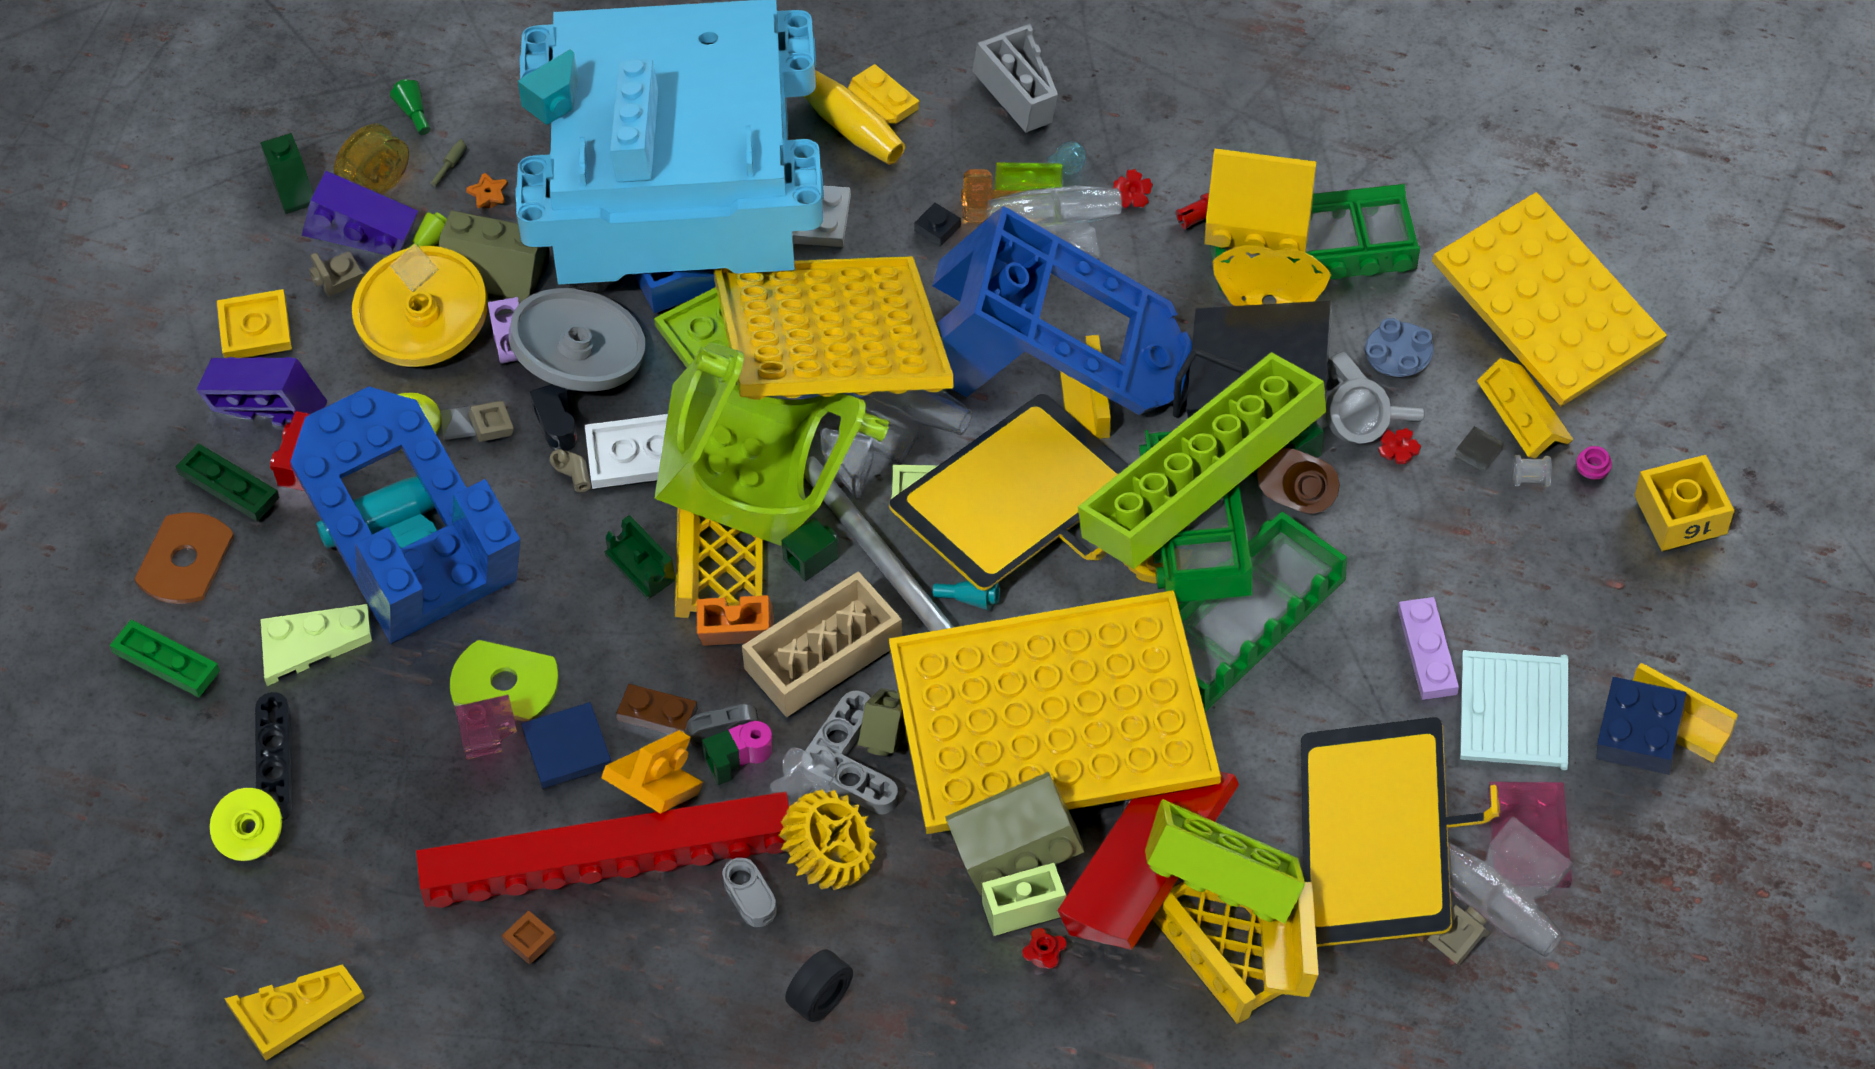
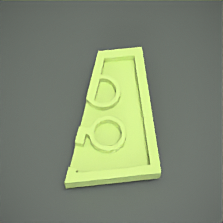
[261,604,372,686]

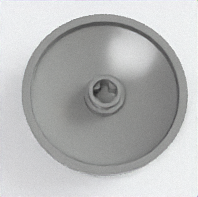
[508,288,645,391]

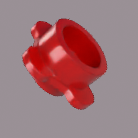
[1022,928,1066,969]

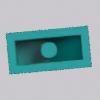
[517,49,578,125]

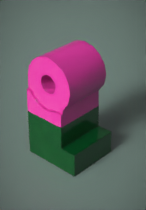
[702,721,772,785]

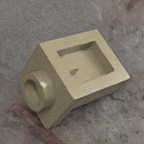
[308,251,364,297]
[1428,905,1491,965]

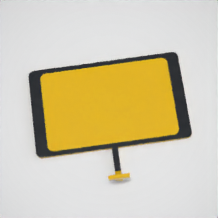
[889,394,1129,591]
[1301,717,1500,947]

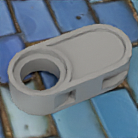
[722,858,777,927]

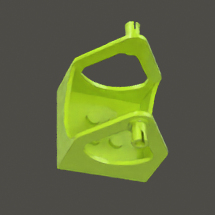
[654,343,889,546]

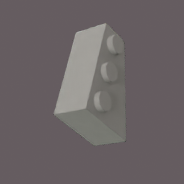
[972,24,1058,133]

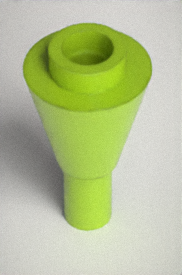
[408,212,447,248]

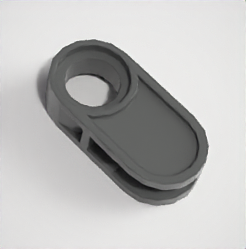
[686,704,759,747]

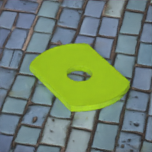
[450,640,559,722]

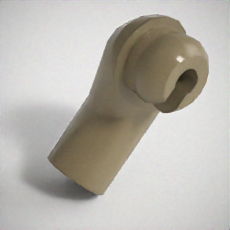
[549,449,591,493]

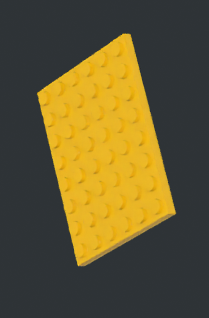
[713,256,953,400]
[889,590,1221,834]

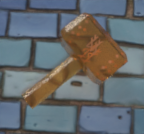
[961,169,1041,223]

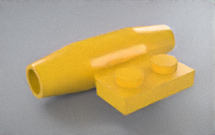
[804,64,920,165]

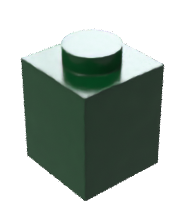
[781,517,838,582]

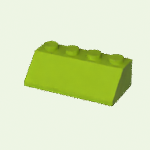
[1145,799,1305,923]

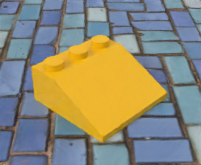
[1204,148,1317,252]

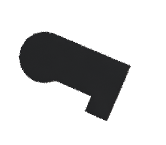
[529,384,577,451]

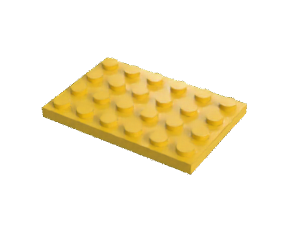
[1432,192,1667,407]

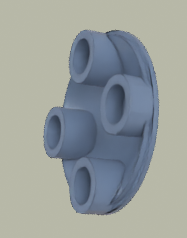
[1365,318,1434,377]

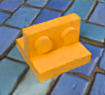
[601,730,703,814]

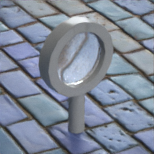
[1326,378,1424,444]

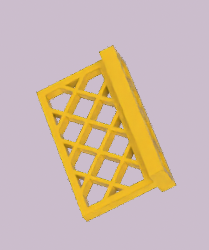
[675,507,763,618]
[1152,882,1281,1024]

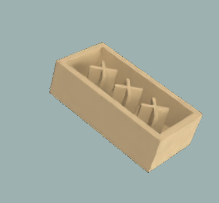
[742,571,902,717]

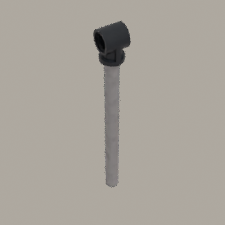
[804,456,954,631]

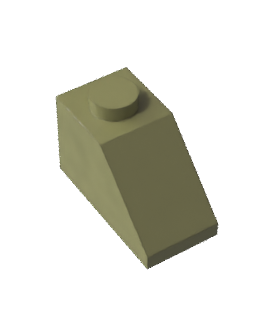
[858,688,906,756]

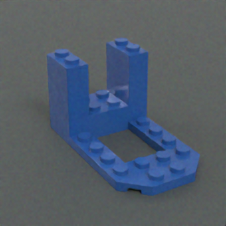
[932,206,1192,415]
[290,386,521,644]

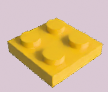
[217,289,292,358]

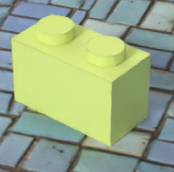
[982,863,1066,936]

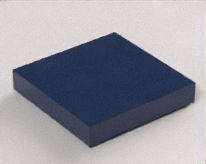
[521,702,612,789]

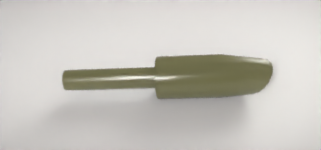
[431,138,467,187]

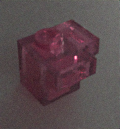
[455,694,517,760]

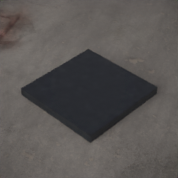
[1186,301,1332,418]

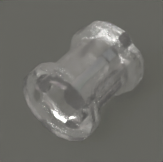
[1512,455,1552,487]

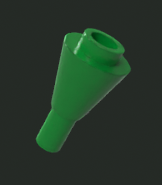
[390,79,431,135]

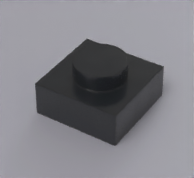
[914,203,961,246]

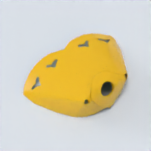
[1212,245,1331,306]

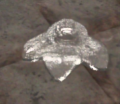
[770,748,837,806]

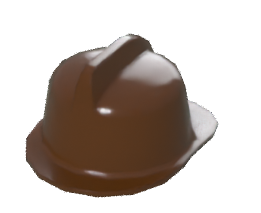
[1257,448,1340,514]

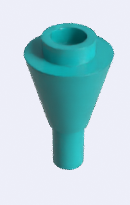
[933,581,1000,611]

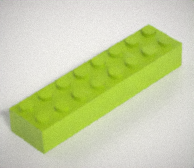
[1078,352,1326,569]

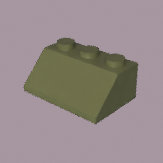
[438,210,550,303]
[945,772,1084,897]

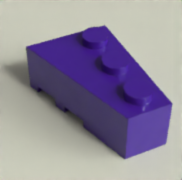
[301,171,418,256]
[196,357,327,427]

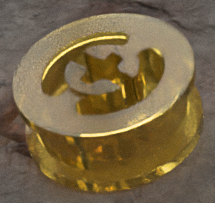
[334,123,409,195]

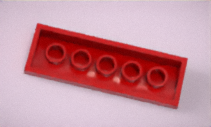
[1057,771,1239,950]

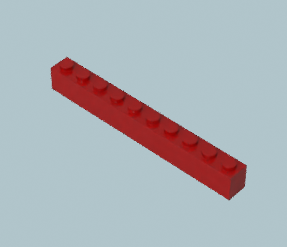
[416,791,789,908]

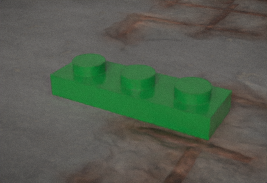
[109,619,220,697]

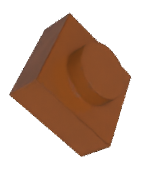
[501,910,557,965]

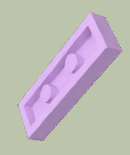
[1398,597,1459,700]

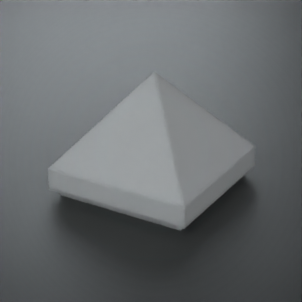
[440,405,476,440]

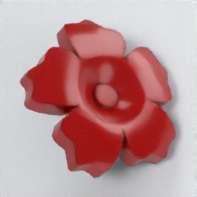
[1112,169,1153,209]
[1378,428,1421,464]

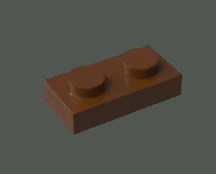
[616,684,698,734]

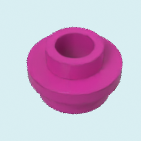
[1576,446,1612,480]

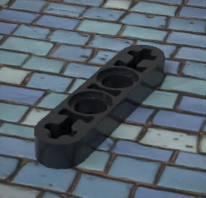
[255,692,292,822]

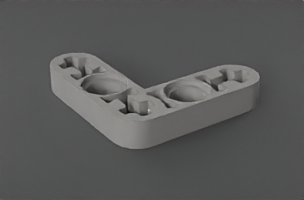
[802,691,898,814]

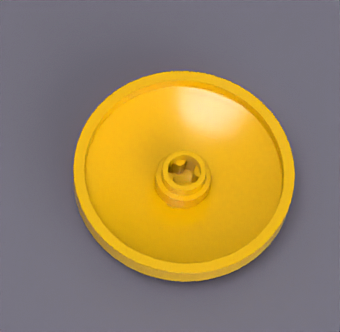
[352,246,488,367]

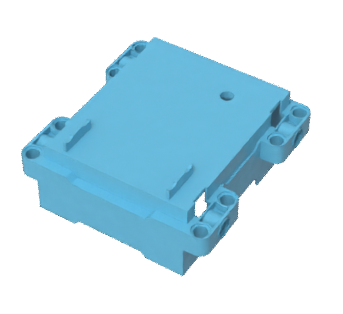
[515,0,824,285]

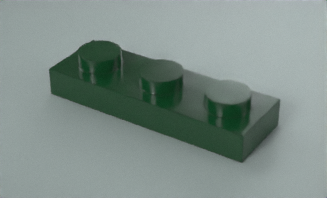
[175,443,280,522]

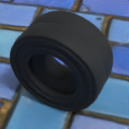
[785,949,853,1022]

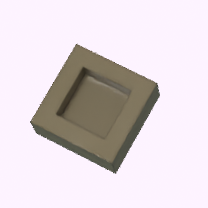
[468,400,514,442]

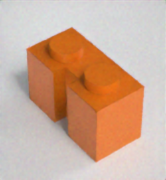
[697,595,774,646]

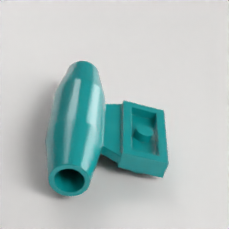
[315,476,437,549]

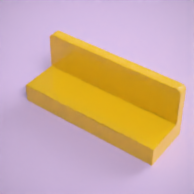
[1060,335,1111,439]
[1477,358,1573,459]
[1633,663,1738,763]
[1260,882,1319,997]

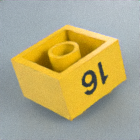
[1634,455,1734,551]

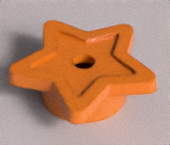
[466,173,508,208]

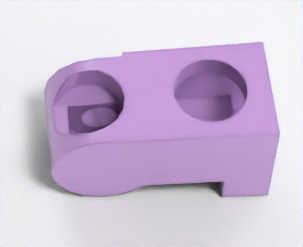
[488,297,519,364]

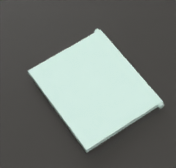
[1460,650,1568,770]

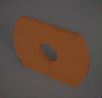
[134,512,234,604]

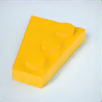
[224,964,365,1061]

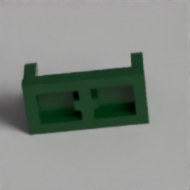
[604,515,676,600]

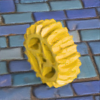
[778,789,877,890]

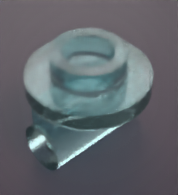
[1047,141,1086,174]

